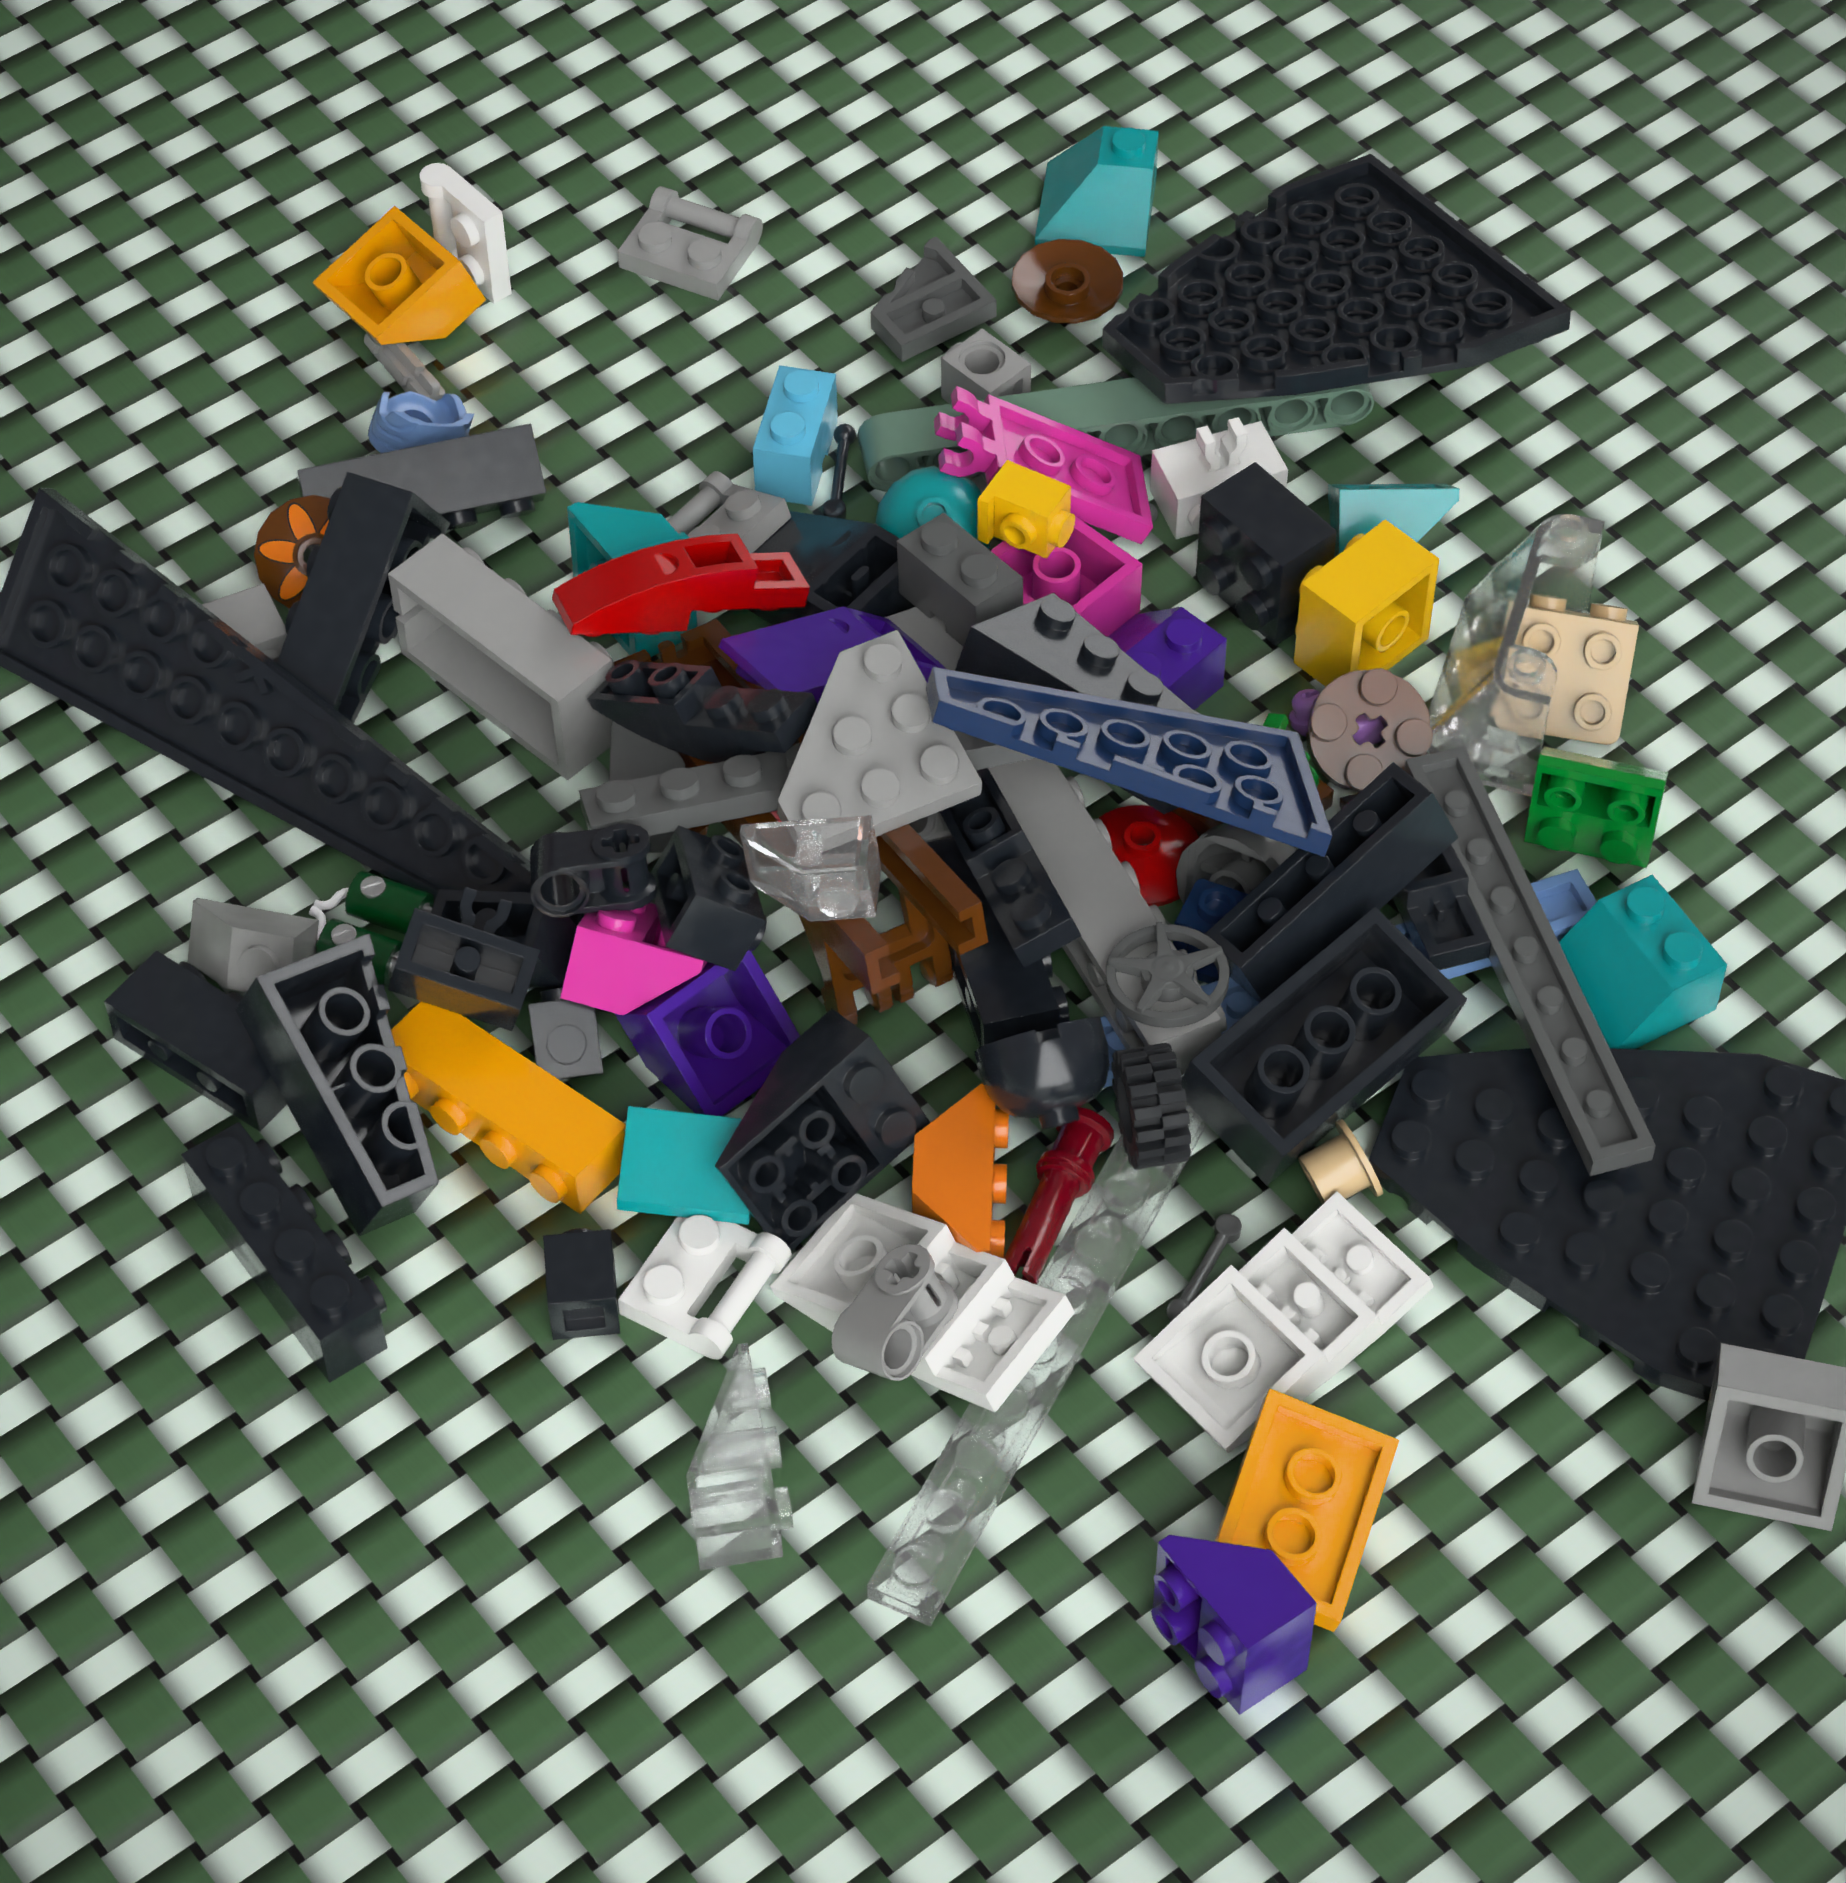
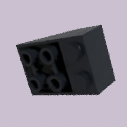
[748,511,915,625]
[715,1008,931,1251]

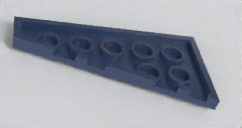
[926,667,1333,857]

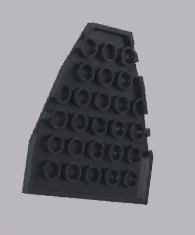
[1102,154,1571,404]
[1369,1048,1846,1401]

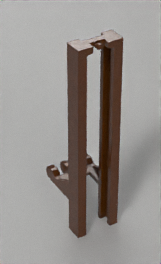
[614,619,988,1025]

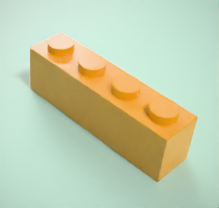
[391,1001,626,1214]

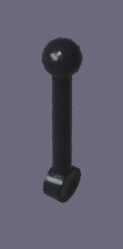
[823,423,856,519]

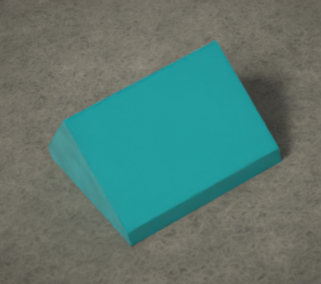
[617,1106,751,1225]

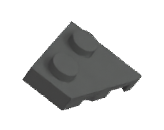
[870,237,997,362]

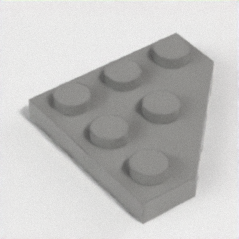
[777,630,982,865]

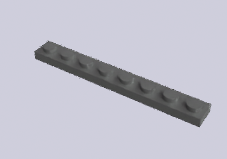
[579,691,1075,836]
[1404,746,1656,1176]

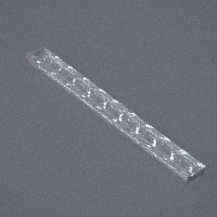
[867,1074,1207,1627]

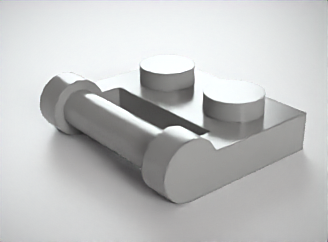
[617,186,763,301]
[667,471,791,553]

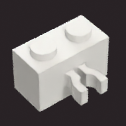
[1150,417,1288,539]

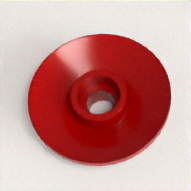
[1099,805,1199,907]

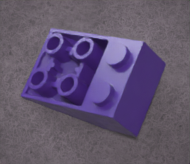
[719,607,947,704]

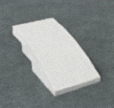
[1133,1191,1434,1453]
[770,1193,1075,1413]

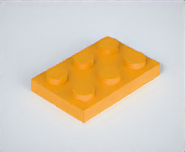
[1215,1388,1399,1632]

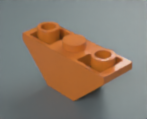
[912,1083,1009,1259]

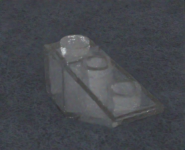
[686,1343,794,1570]

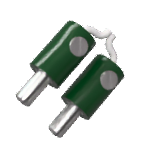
[309,871,435,987]

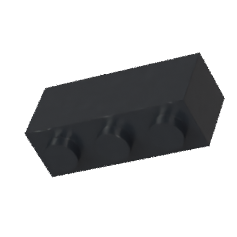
[104,950,287,1132]

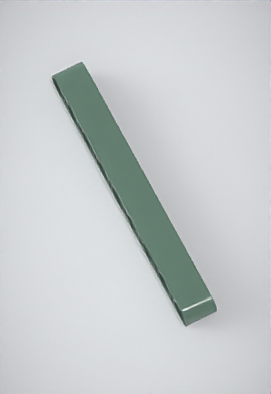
[857,377,1374,492]

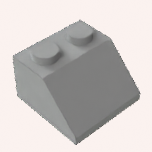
[1692,1343,1846,1531]

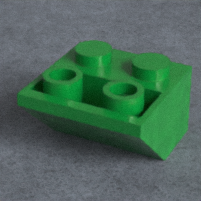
[1524,747,1668,868]

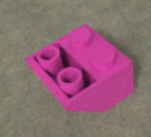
[560,888,707,1015]

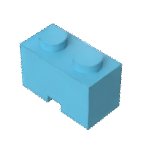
[753,365,838,506]

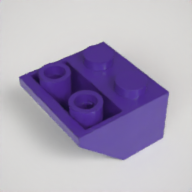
[1151,1535,1317,1715]

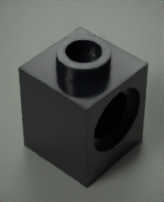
[543,1228,620,1340]

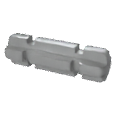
[364,332,445,401]

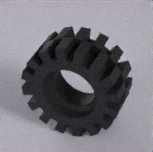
[1111,1042,1191,1170]

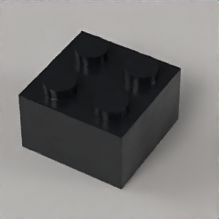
[1196,462,1337,646]

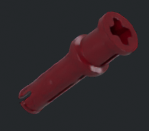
[1004,1107,1114,1285]

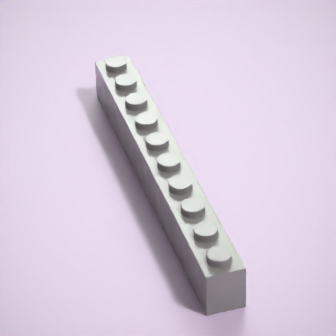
[885,607,1227,1075]

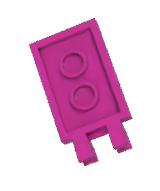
[934,386,1153,544]

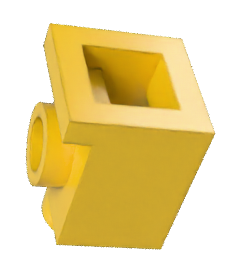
[977,460,1075,559]

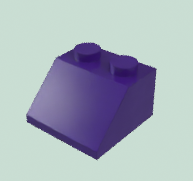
[1108,607,1227,710]
[614,950,800,1116]

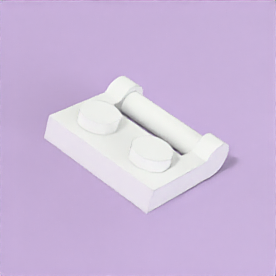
[420,163,512,304]
[618,1215,792,1360]

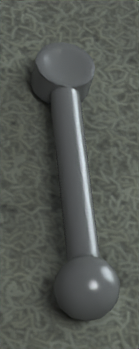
[1166,1214,1242,1322]

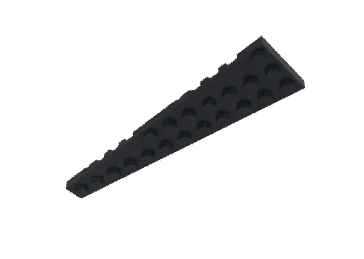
[0,488,586,925]

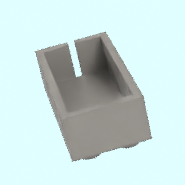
[388,533,614,780]

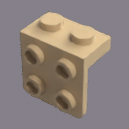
[1498,594,1639,745]

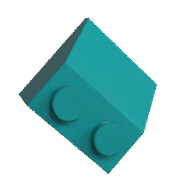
[567,502,697,657]
[1559,874,1727,1049]

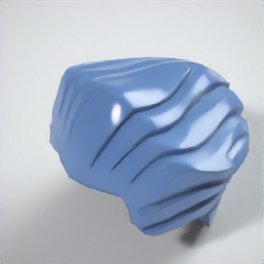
[368,391,474,453]

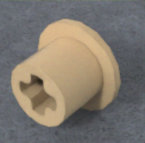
[1298,1119,1383,1205]

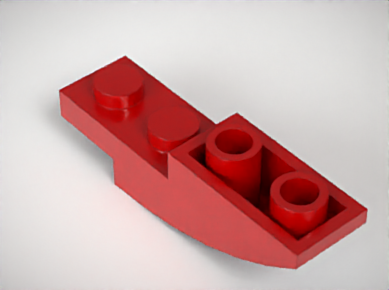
[552,533,810,637]

